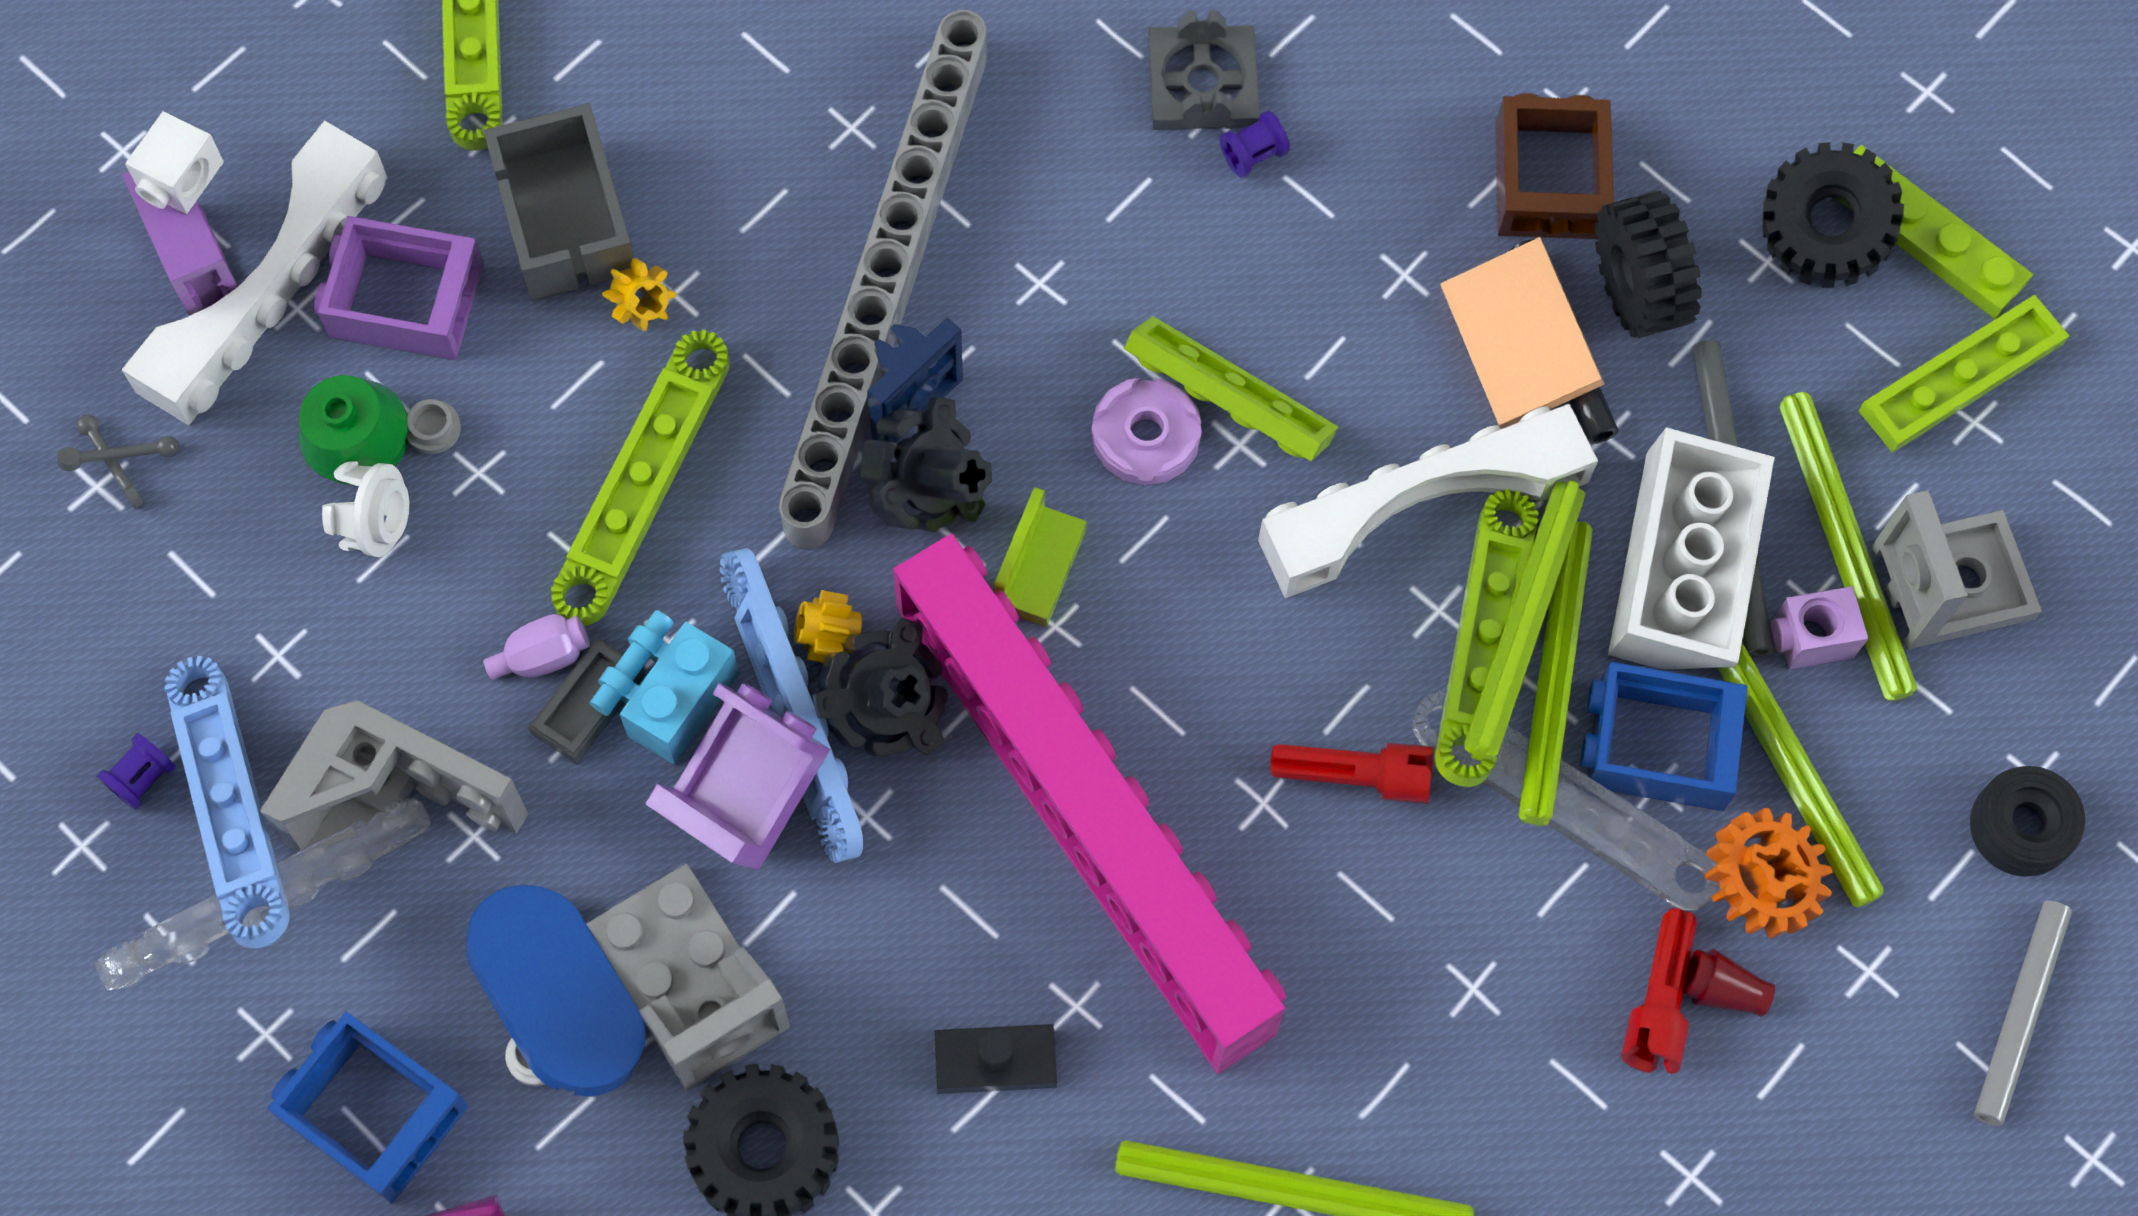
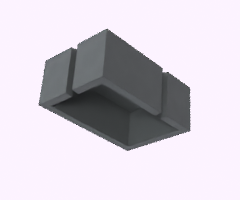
[483,103,634,301]

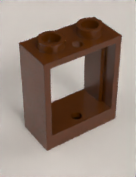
[1495,93,1614,240]

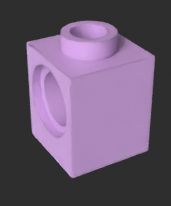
[1771,586,1868,670]

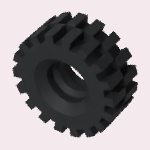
[1762,142,1904,288]
[1595,191,1702,339]
[683,1063,840,1216]

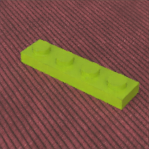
[1836,144,2034,319]
[1858,295,2069,453]
[1124,316,1339,461]

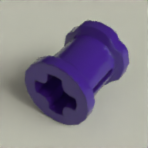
[1219,111,1290,178]
[96,733,177,811]

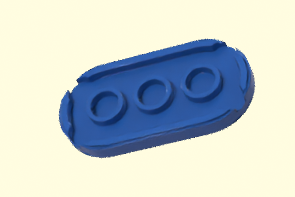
[466,885,646,1097]

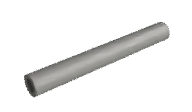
[1973,901,2072,1126]

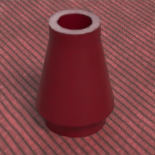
[1683,949,1775,1017]

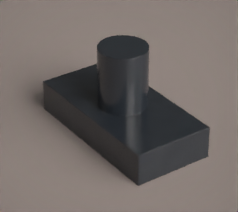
[934,1024,1057,1094]

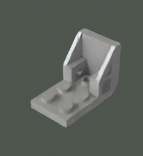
[260,700,528,855]
[586,863,790,1091]

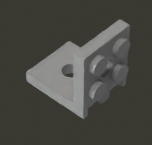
[1871,490,2042,649]

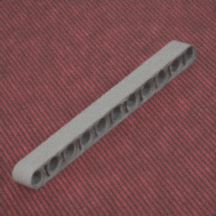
[779,10,987,549]

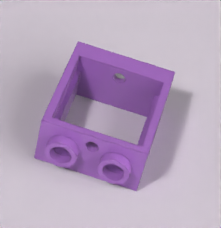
[122,171,238,316]
[314,216,484,360]

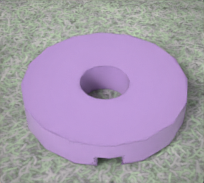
[1091,378,1202,485]

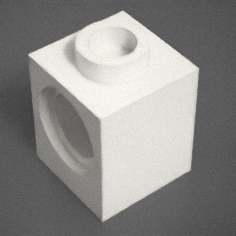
[125,111,224,214]

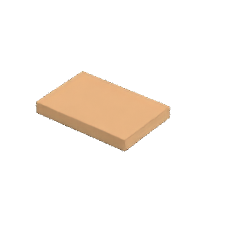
[1440,237,1605,429]

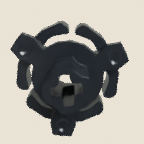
[860,397,992,532]
[813,618,948,756]

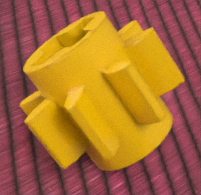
[602,258,676,331]
[794,590,862,663]

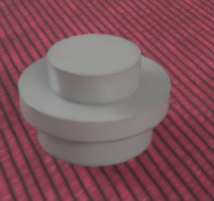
[406,399,461,454]

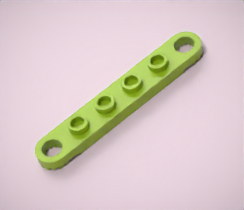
[442,0,503,151]
[550,329,730,626]
[1435,489,1539,787]

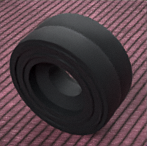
[1970,766,2085,877]

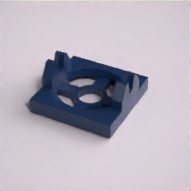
[867,317,963,443]

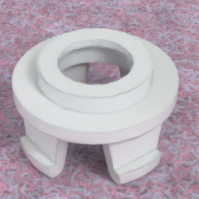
[322,461,409,557]

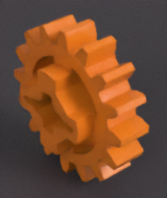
[1705,808,1833,938]

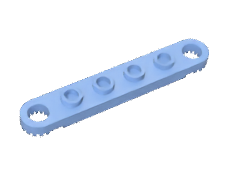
[720,548,863,863]
[165,656,290,948]

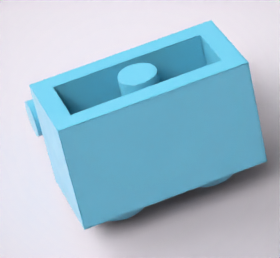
[589,610,739,765]

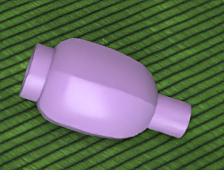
[483,614,590,681]

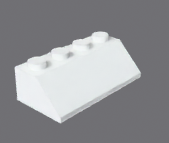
[1608,427,1774,670]

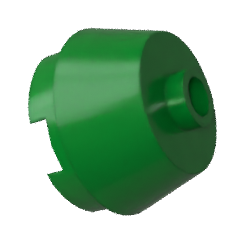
[298,375,408,485]

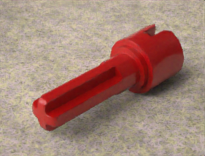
[1270,742,1434,804]
[1621,908,1697,1075]

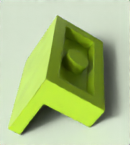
[994,487,1087,627]

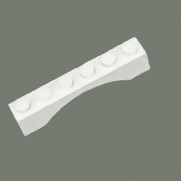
[122,121,387,425]
[1258,404,1598,599]

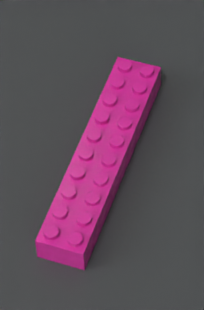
[893,533,1286,1075]

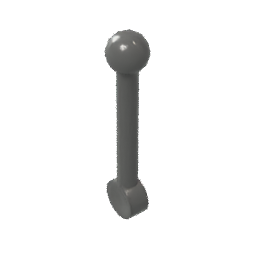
[76,414,145,509]
[57,436,179,471]

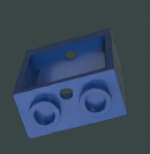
[1580,662,1748,811]
[267,1011,469,1204]

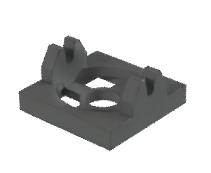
[1148,10,1260,130]

